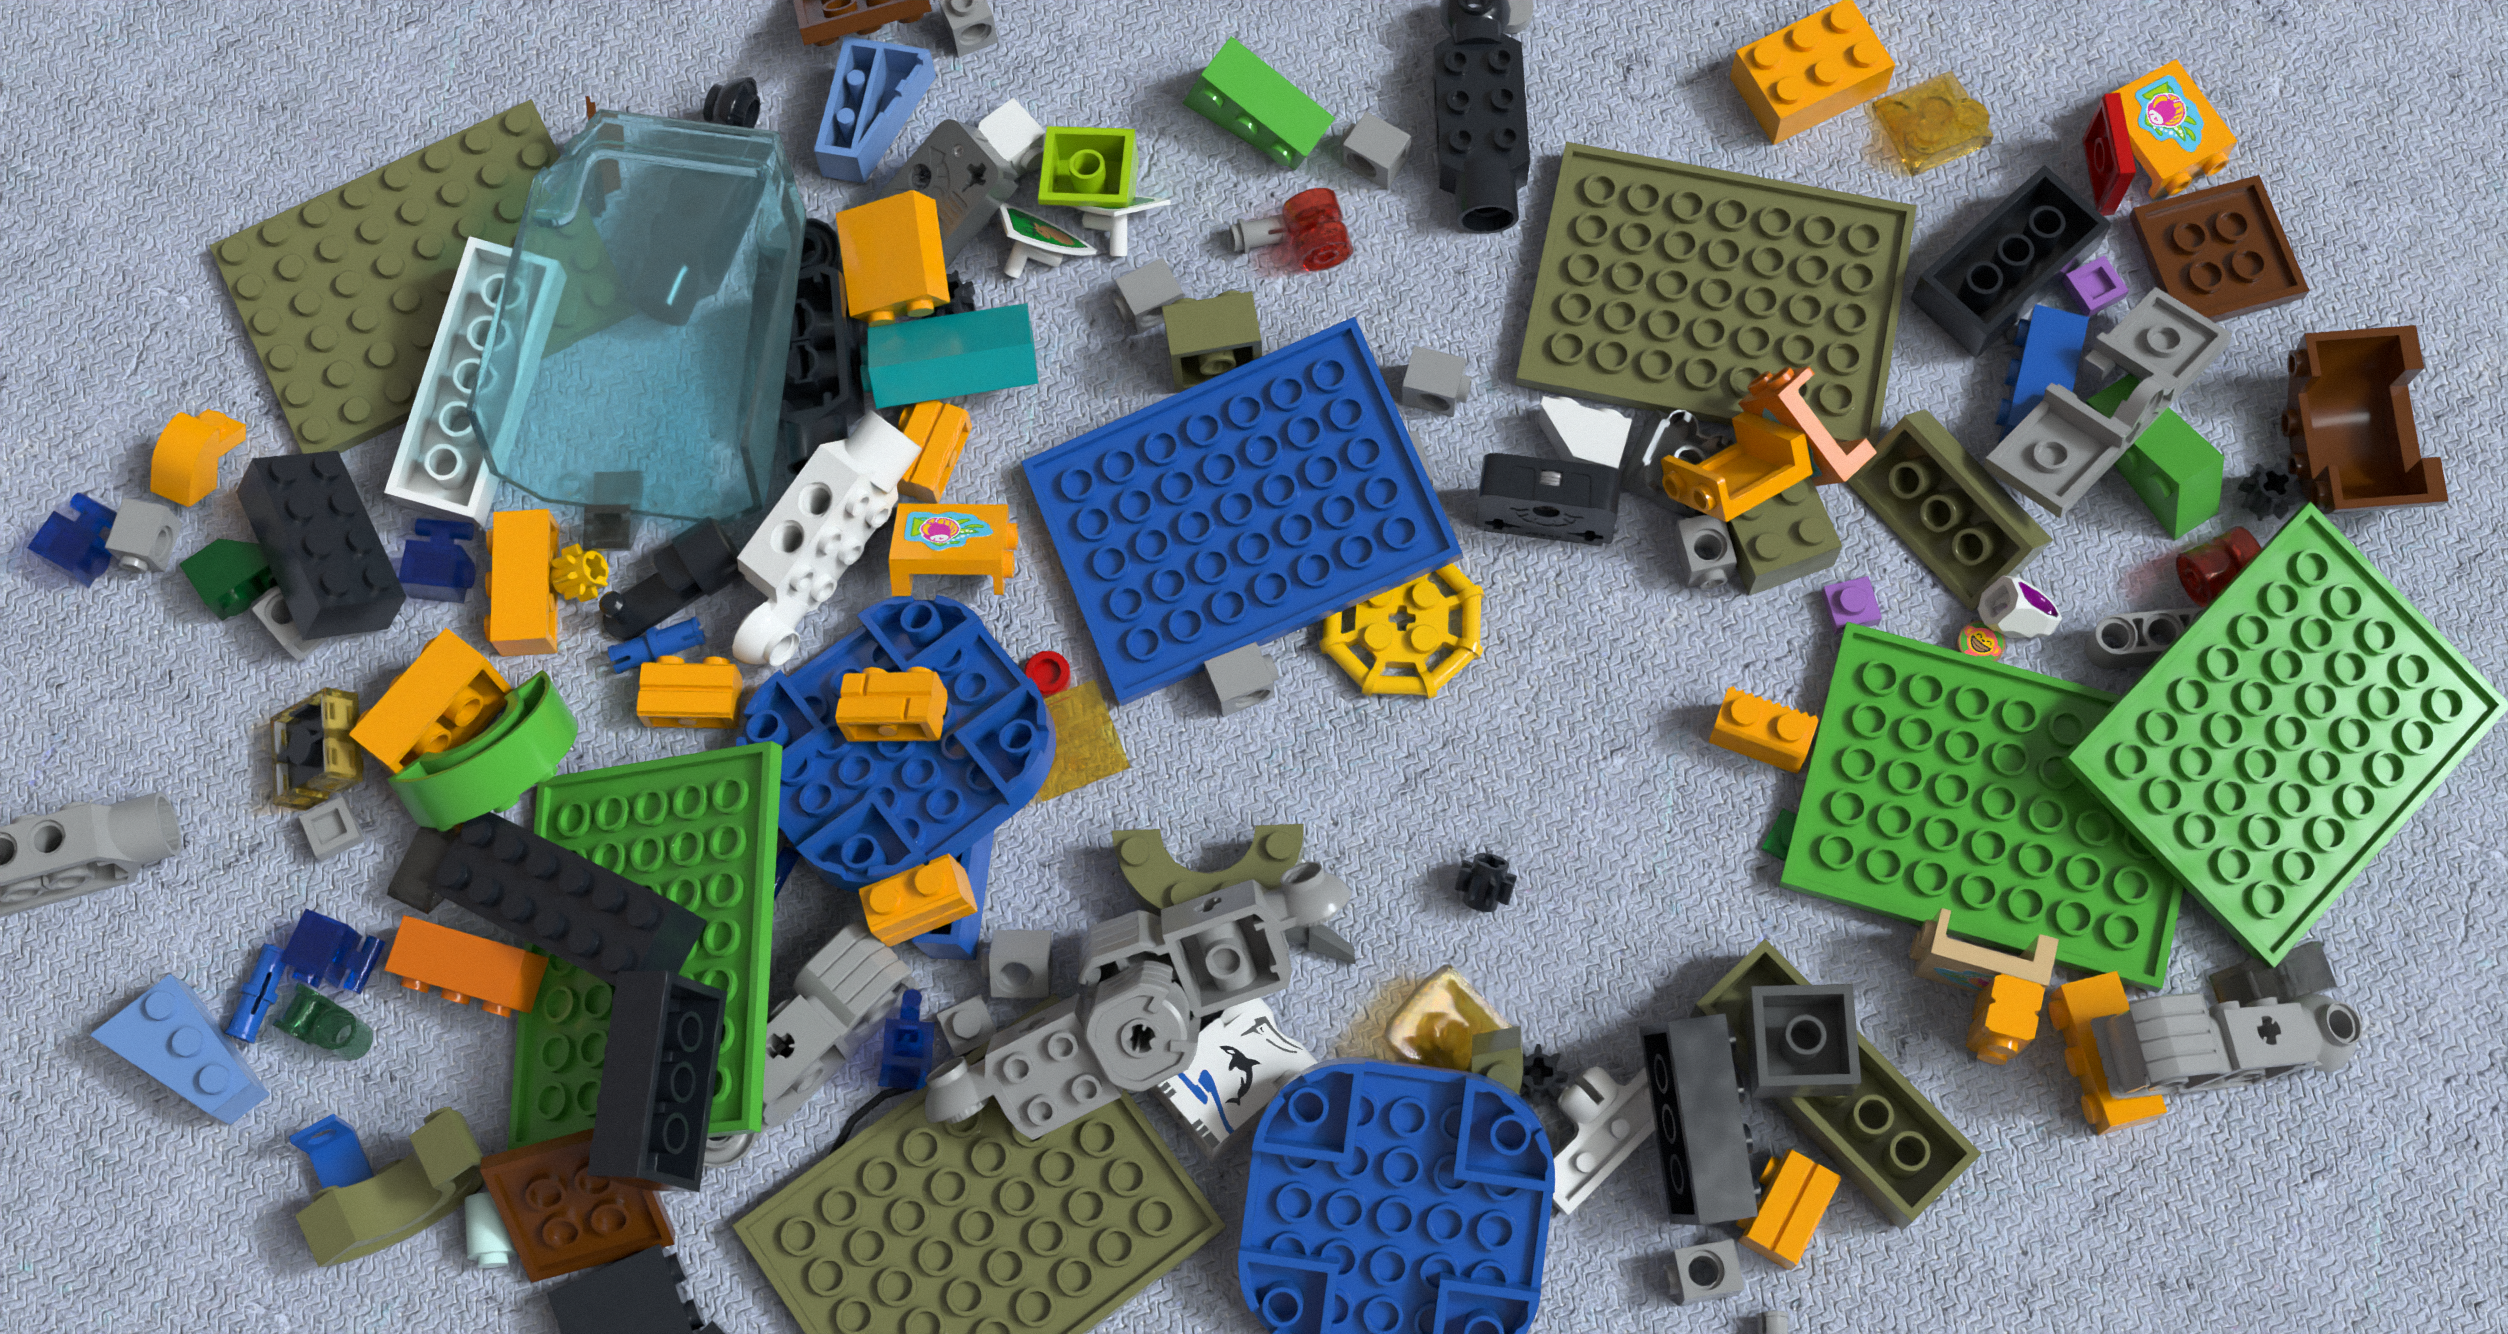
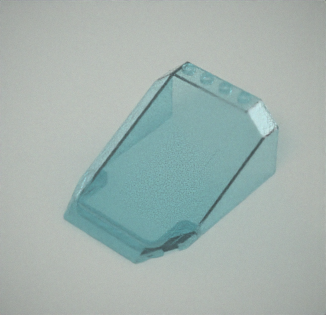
[466,109,807,526]

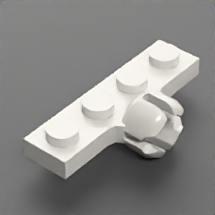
[1552,1066,1655,1216]

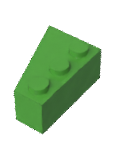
[1182,36,1335,171]

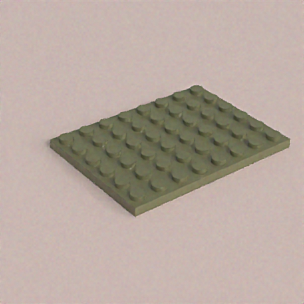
[209,99,639,454]
[1515,142,1917,448]
[732,993,1227,1334]

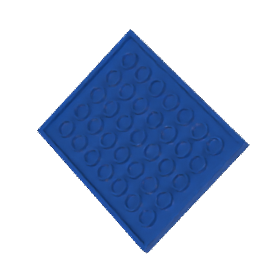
[1021,316,1464,706]

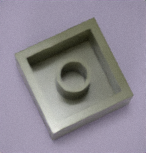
[1162,290,1262,393]
[1726,476,1842,596]

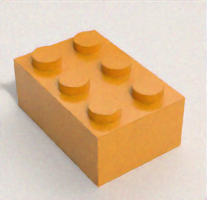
[1730,0,1896,145]
[349,627,513,775]

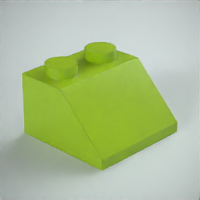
[1038,126,1139,208]

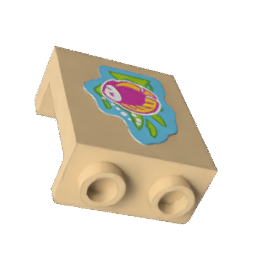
[1909,908,2059,994]

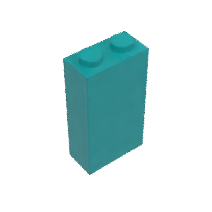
[860,303,1039,409]

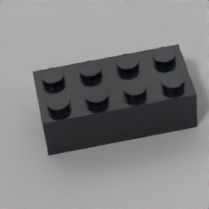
[1910,165,2112,359]
[236,451,407,641]
[587,971,728,1192]
[1639,1013,1761,1225]

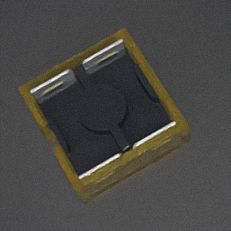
[270,687,364,811]

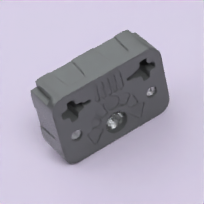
[873,119,1018,269]

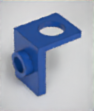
[289,1114,375,1189]

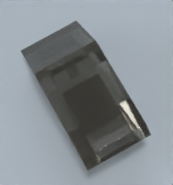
[583,473,644,551]
[387,822,465,915]
[2208,941,2338,1008]

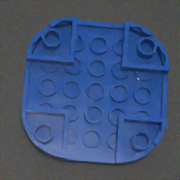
[736,595,1056,893]
[1238,1057,1556,1334]

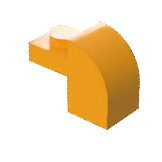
[150,409,246,507]

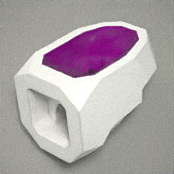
[1978,575,2062,638]

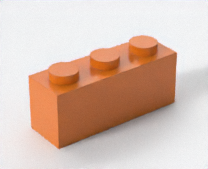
[385,915,549,1018]

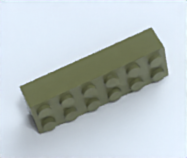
[1689,939,1982,1231]

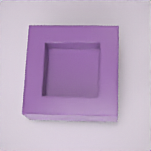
[2062,255,2129,317]
[1821,576,1882,635]

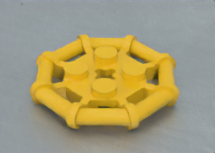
[1319,563,1485,699]

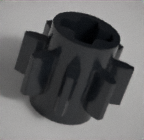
[926,270,976,317]
[2238,462,2301,521]
[1455,853,1517,912]
[1519,1044,1568,1109]

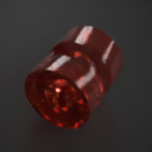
[1281,188,1354,271]
[2176,526,2261,607]

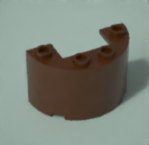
[2280,325,2449,514]

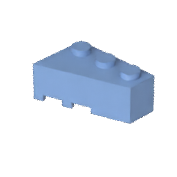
[814,36,936,183]
[90,973,270,1125]

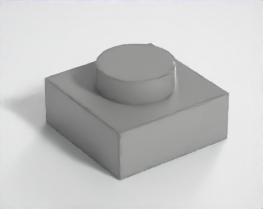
[299,796,365,862]
[936,994,998,1058]

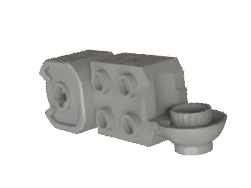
[1078,862,1351,1027]
[703,920,919,1168]
[925,961,1201,1140]
[2090,993,2362,1100]

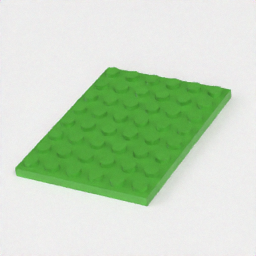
[2060,502,2508,970]
[1778,622,2184,993]
[507,741,782,1151]

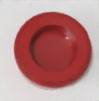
[1024,651,1071,700]

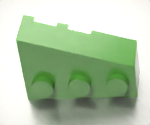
[2086,374,2224,541]

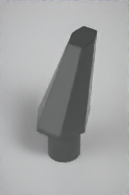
[1285,924,1356,964]

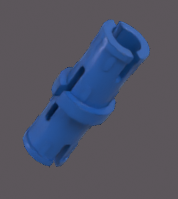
[608,616,706,674]
[224,943,292,1044]

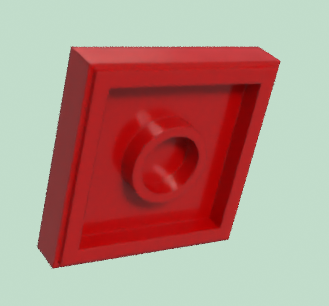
[2082,92,2136,216]

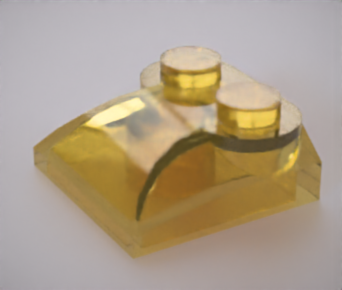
[1872,71,1994,177]
[1381,964,1514,1071]

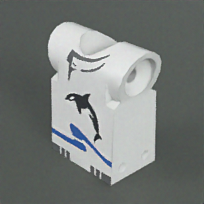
[1149,997,1318,1163]

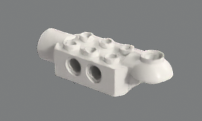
[732,410,922,667]

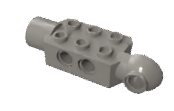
[0,791,181,918]

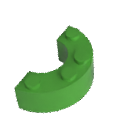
[388,670,578,831]

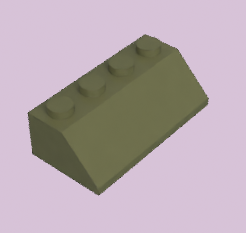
[1847,409,2053,612]

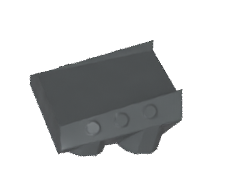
[1621,410,1734,518]

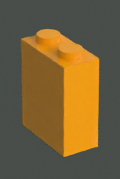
[836,190,950,327]

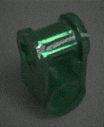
[272,983,373,1061]

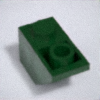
[179,538,278,621]

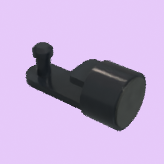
[599,515,744,641]

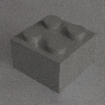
[1744,984,1861,1098]

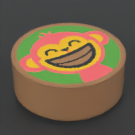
[1955,620,2005,662]

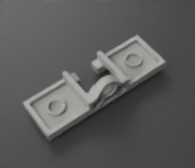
[1984,287,2232,518]

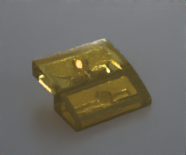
[1038,679,1131,802]

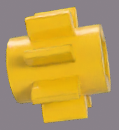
[551,543,609,603]

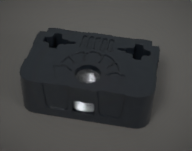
[1475,453,1622,546]

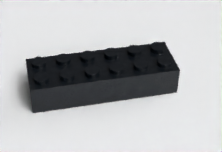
[427,811,707,987]

